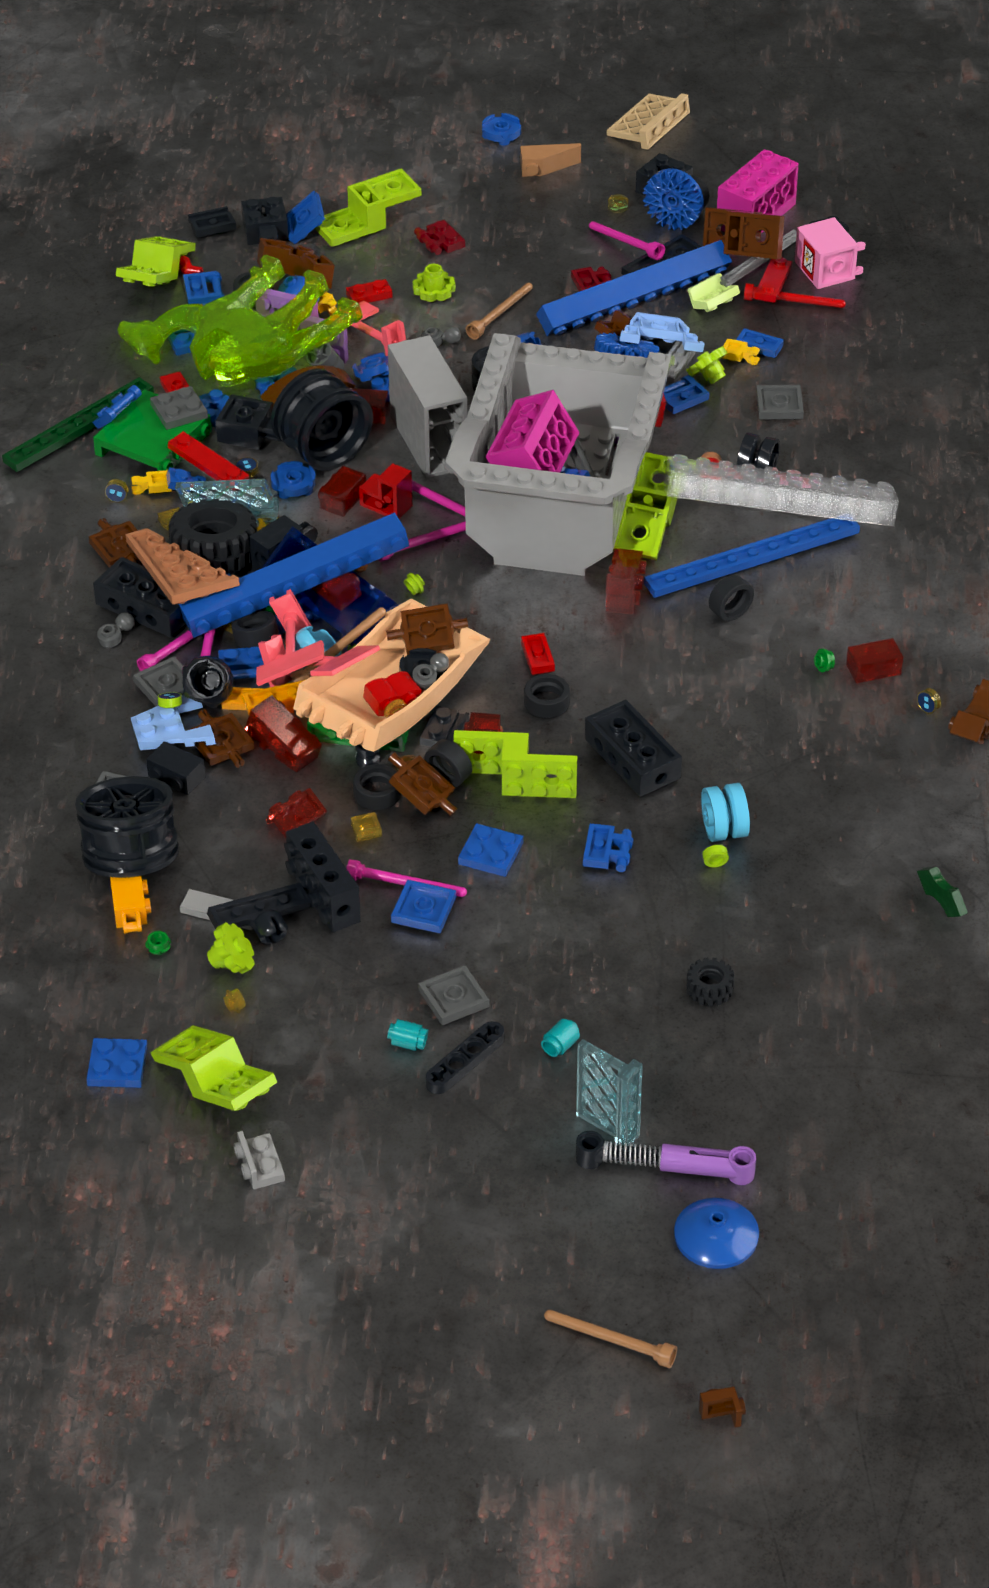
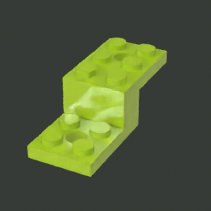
[314,168,422,247]
[116,236,196,286]
[613,452,687,560]
[454,730,577,798]
[150,1025,277,1111]

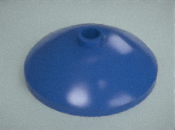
[674,1198,759,1269]

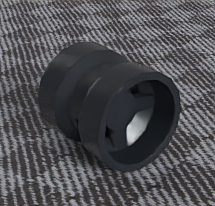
[355,744,380,768]

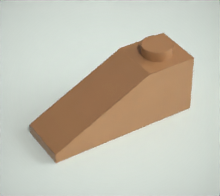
[520,143,581,177]

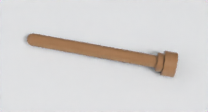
[466,283,533,340]
[290,607,386,682]
[544,1310,677,1369]

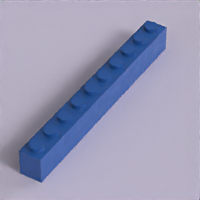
[536,240,732,336]
[179,512,409,638]

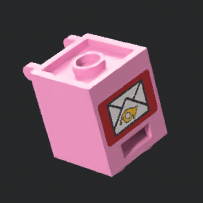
[795,217,866,289]

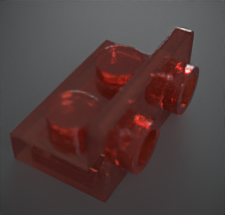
[266,788,327,838]

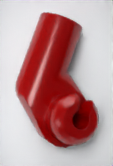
[179,256,203,275]

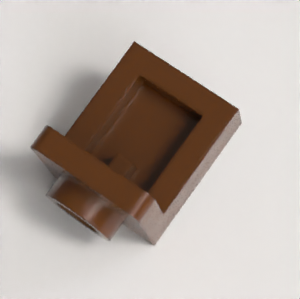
[594,310,632,336]
[699,1386,746,1428]

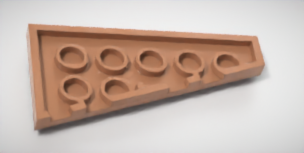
[125,528,240,604]

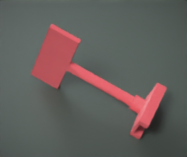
[325,301,406,356]
[256,589,324,686]
[258,635,380,687]

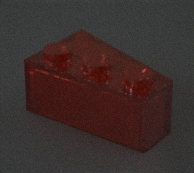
[606,548,647,614]
[245,695,322,773]

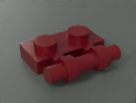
[414,220,465,255]
[571,266,611,292]

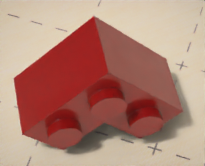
[359,463,413,519]

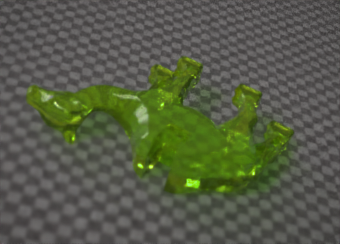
[117,255,363,387]

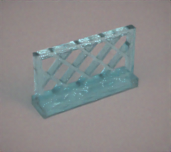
[175,479,279,522]
[576,1039,643,1146]

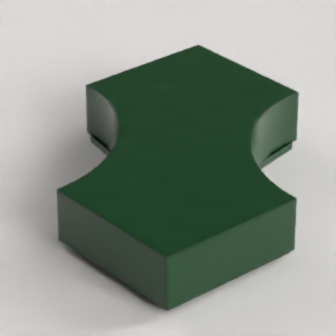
[917,867,968,917]

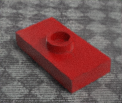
[160,371,189,393]

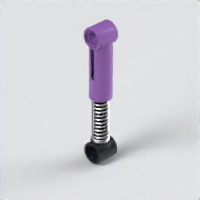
[576,1131,756,1185]

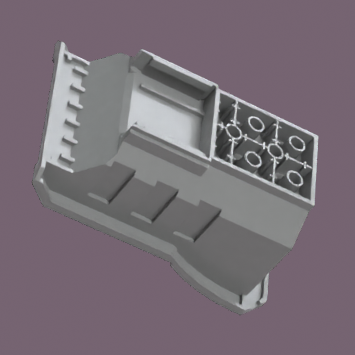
[445,333,675,576]

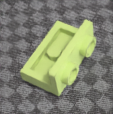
[688,273,740,312]

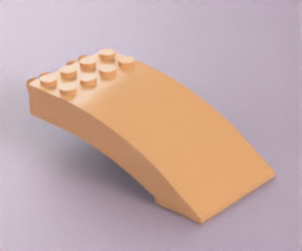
[293,599,490,752]

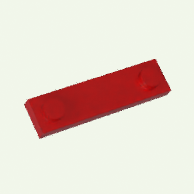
[755,257,792,303]
[168,431,249,492]

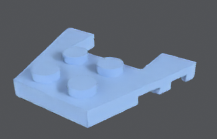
[620,312,705,352]
[131,695,216,750]

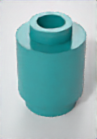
[387,1019,429,1051]
[541,1019,580,1057]

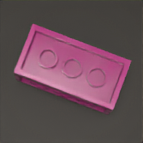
[717,149,799,233]
[486,390,580,473]

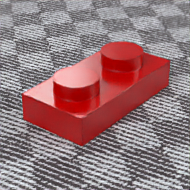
[346,279,393,306]
[521,633,555,675]

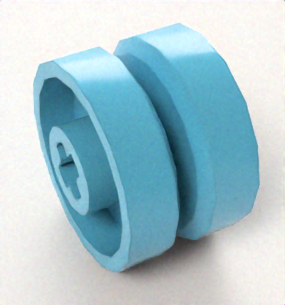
[701,782,750,842]

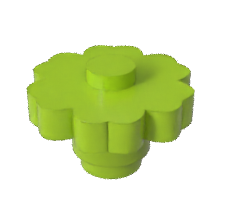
[413,263,456,302]
[686,346,728,385]
[207,922,255,974]

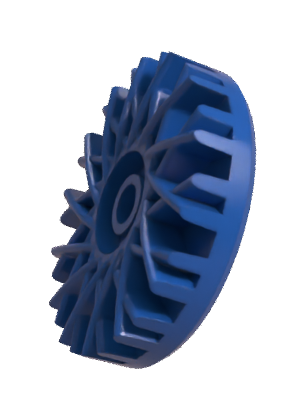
[643,168,704,230]
[594,332,659,358]

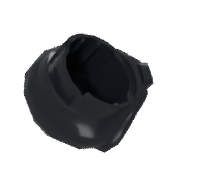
[182,656,234,709]

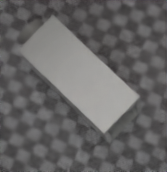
[388,335,467,478]

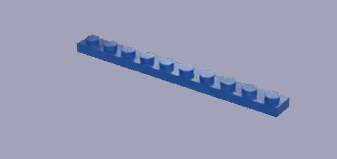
[644,513,860,598]

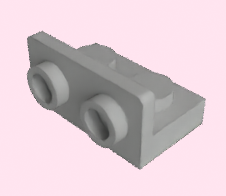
[234,1131,285,1189]

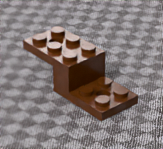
[703,207,785,259]

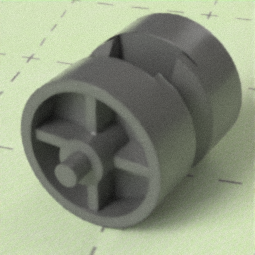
[306,341,344,370]

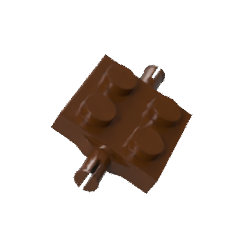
[89,518,142,568]
[386,603,469,655]
[188,709,254,768]
[388,752,458,816]

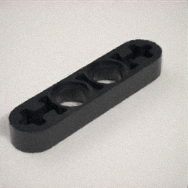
[426,1021,505,1094]

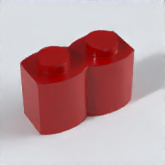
[363,671,422,716]

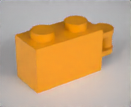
[110,876,151,934]

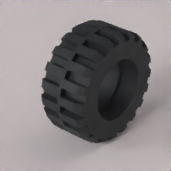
[169,499,257,574]

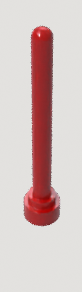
[744,283,846,308]

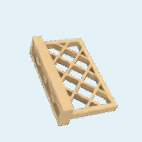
[606,93,690,150]

